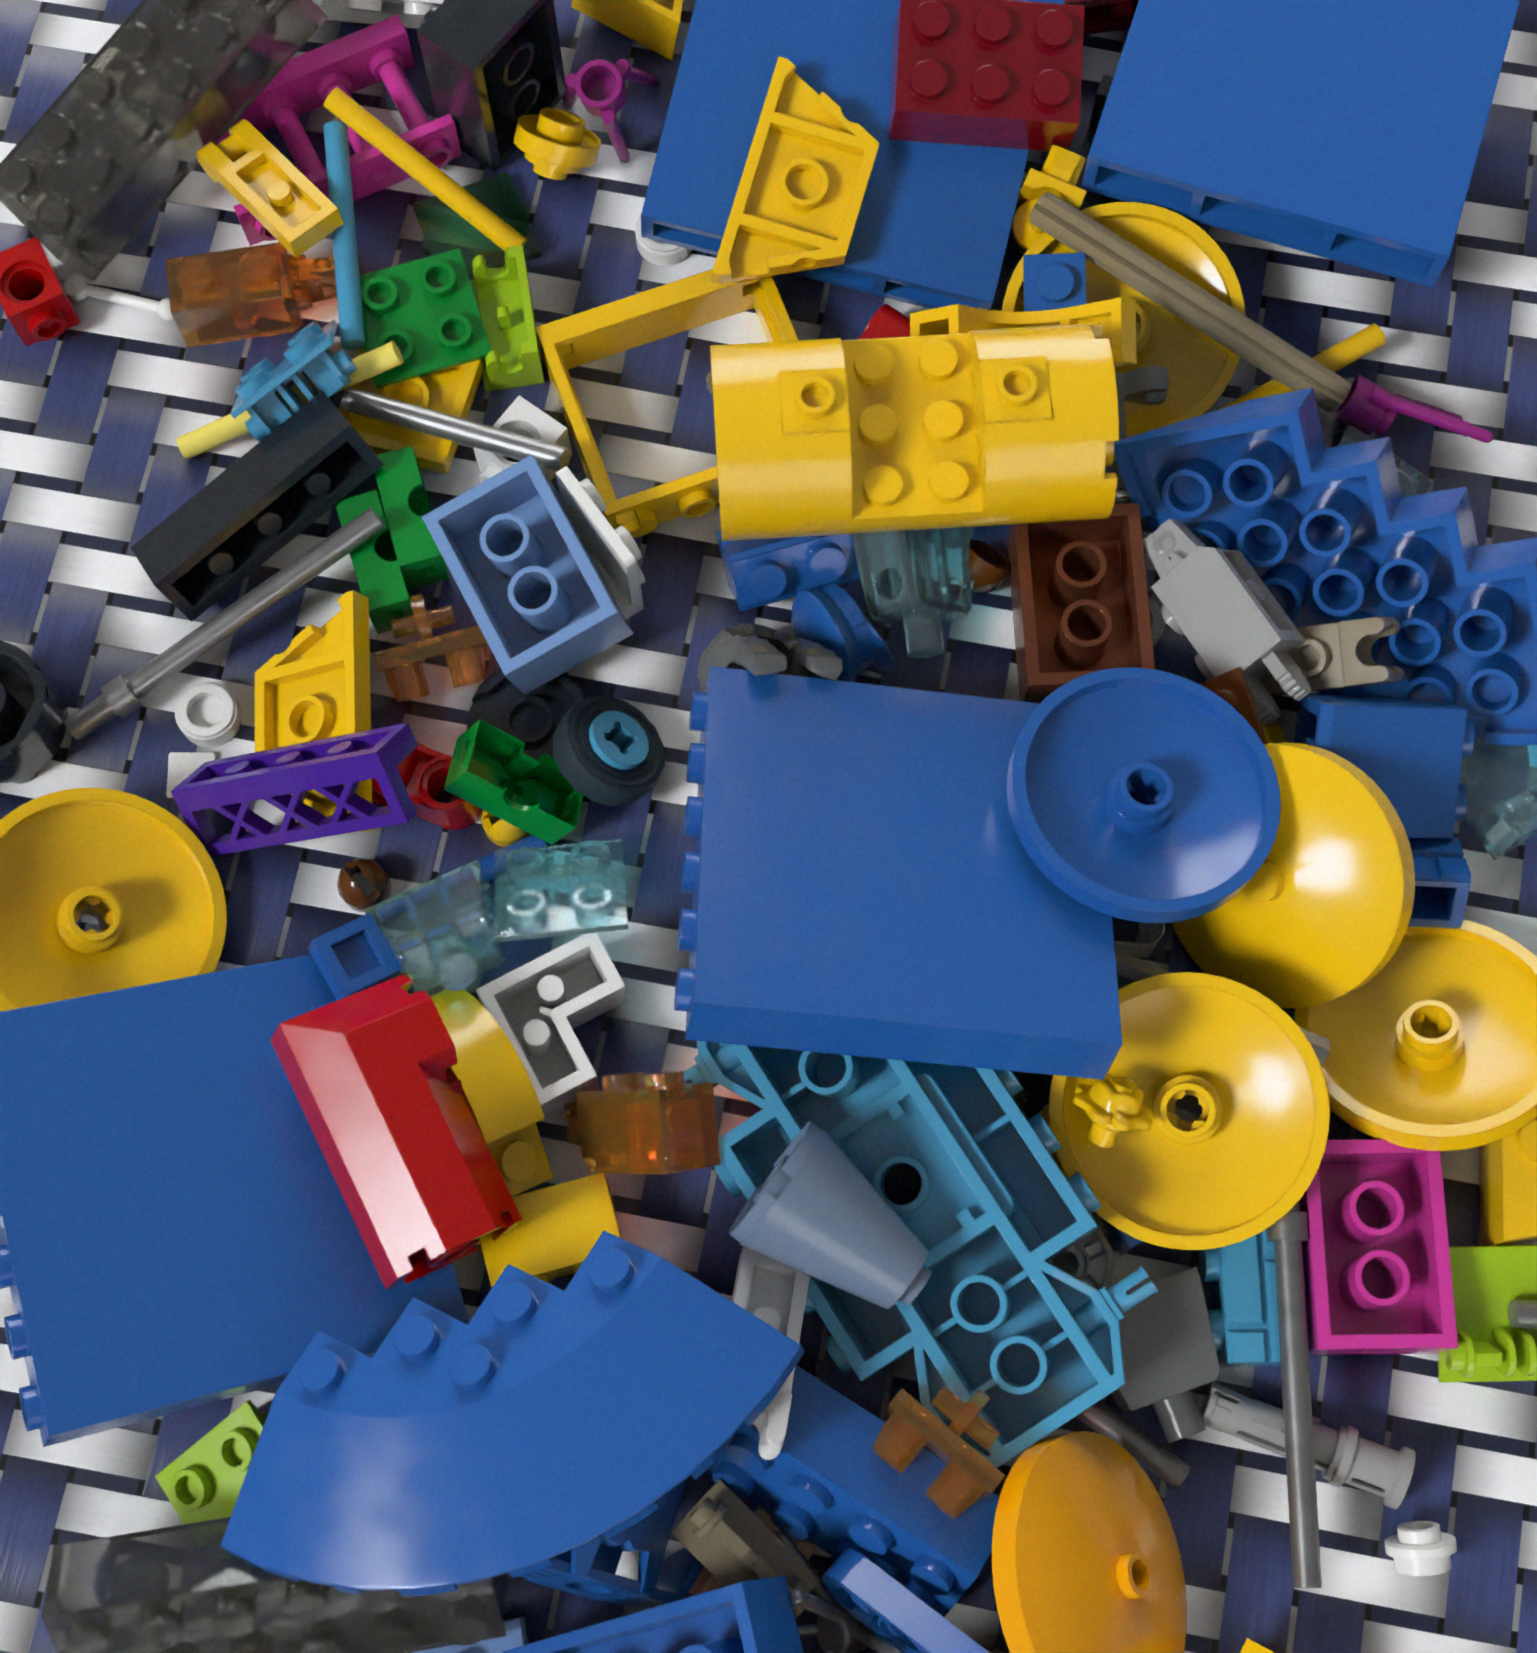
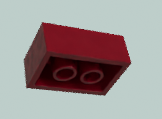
[888,0,1085,151]

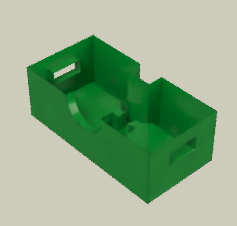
[374,446,449,590]
[335,490,419,634]
[444,719,583,845]

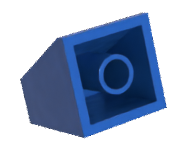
[1294,693,1474,838]

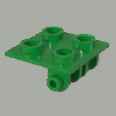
[360,248,491,388]

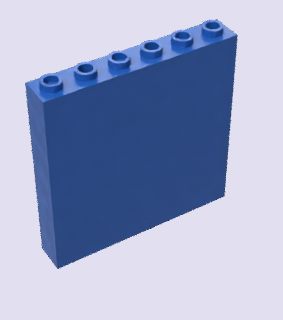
[641,0,1065,310]
[1081,0,1520,288]
[674,666,1122,1080]
[0,954,469,1447]

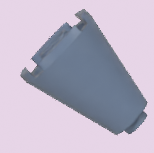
[728,1121,932,1310]

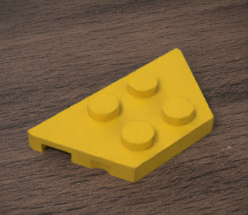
[711,56,880,284]
[255,590,373,832]

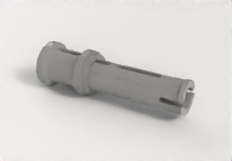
[1201,1382,1416,1510]

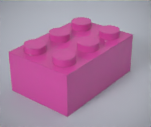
[1299,1139,1458,1355]

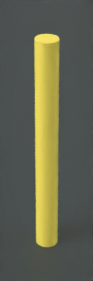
[176,341,403,460]

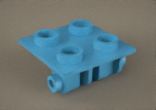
[230,319,358,442]

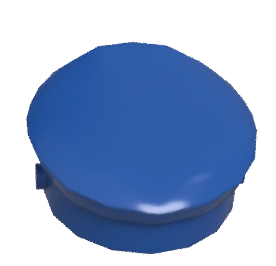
[791,584,894,682]

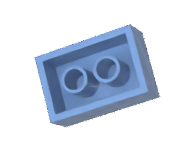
[422,454,634,695]

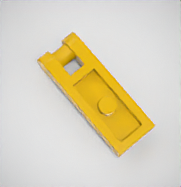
[195,119,344,258]

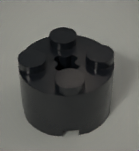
[0,640,68,784]

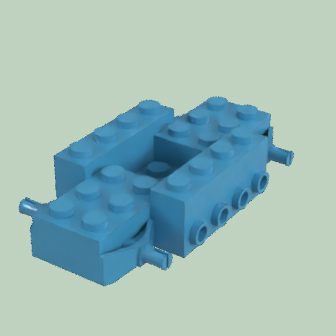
[664,1041,1159,1471]

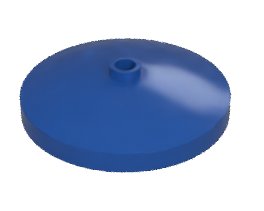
[1007,667,1281,923]

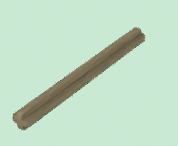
[1030,192,1351,413]

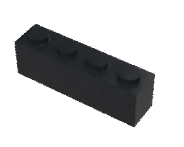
[131,390,384,622]

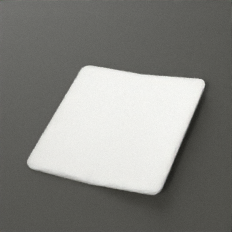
[166,752,215,798]

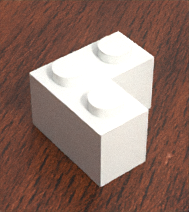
[476,929,626,1116]

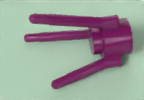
[562,59,660,163]
[1335,375,1494,492]

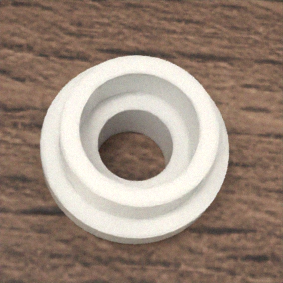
[1384,1521,1457,1576]

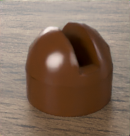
[957,540,1011,594]
[337,858,391,912]

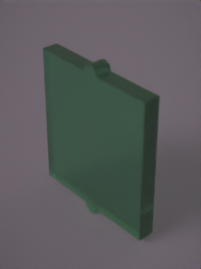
[412,172,541,280]

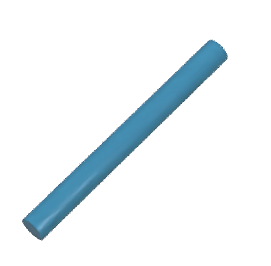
[323,121,365,350]

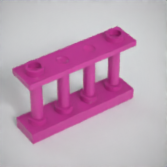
[183,14,462,246]

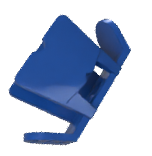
[521,1480,704,1610]

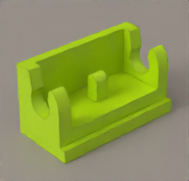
[470,245,545,392]

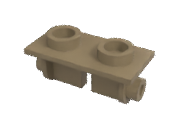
[671,1479,821,1619]

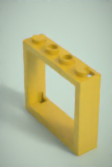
[535,269,798,538]

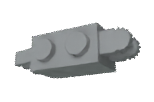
[1143,519,1312,726]

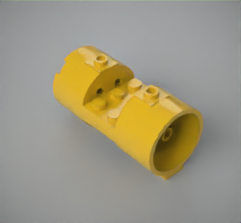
[710,323,1119,542]

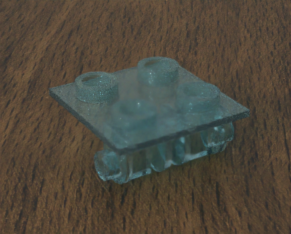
[495,839,628,943]

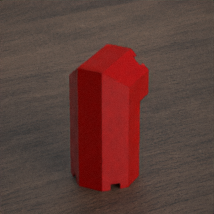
[270,974,523,1290]

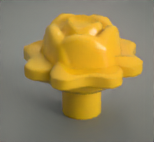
[1073,1074,1154,1148]

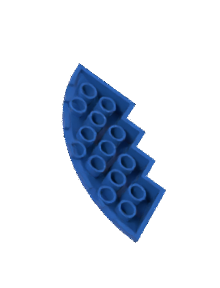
[1114,388,1537,746]
[220,1231,805,1596]

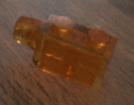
[165,242,337,347]
[564,1070,721,1174]

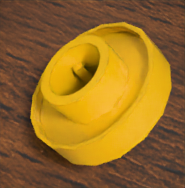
[513,108,601,180]

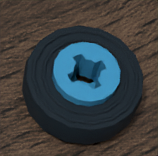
[553,695,665,807]

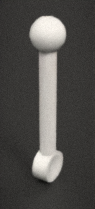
[63,274,181,321]

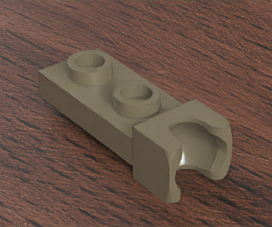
[1259,617,1404,696]

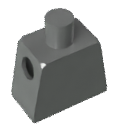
[1111,1267,1221,1443]

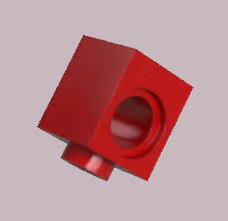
[0,236,81,347]

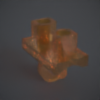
[371,594,488,703]
[872,1386,1006,1520]

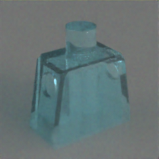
[851,527,972,658]
[364,859,505,996]

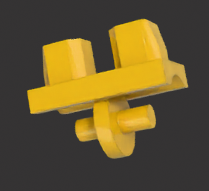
[1011,145,1087,251]

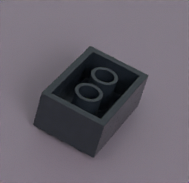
[416,0,567,173]

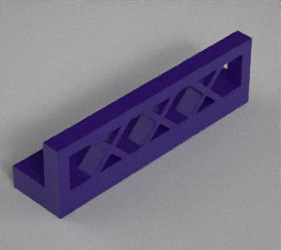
[170,723,418,856]

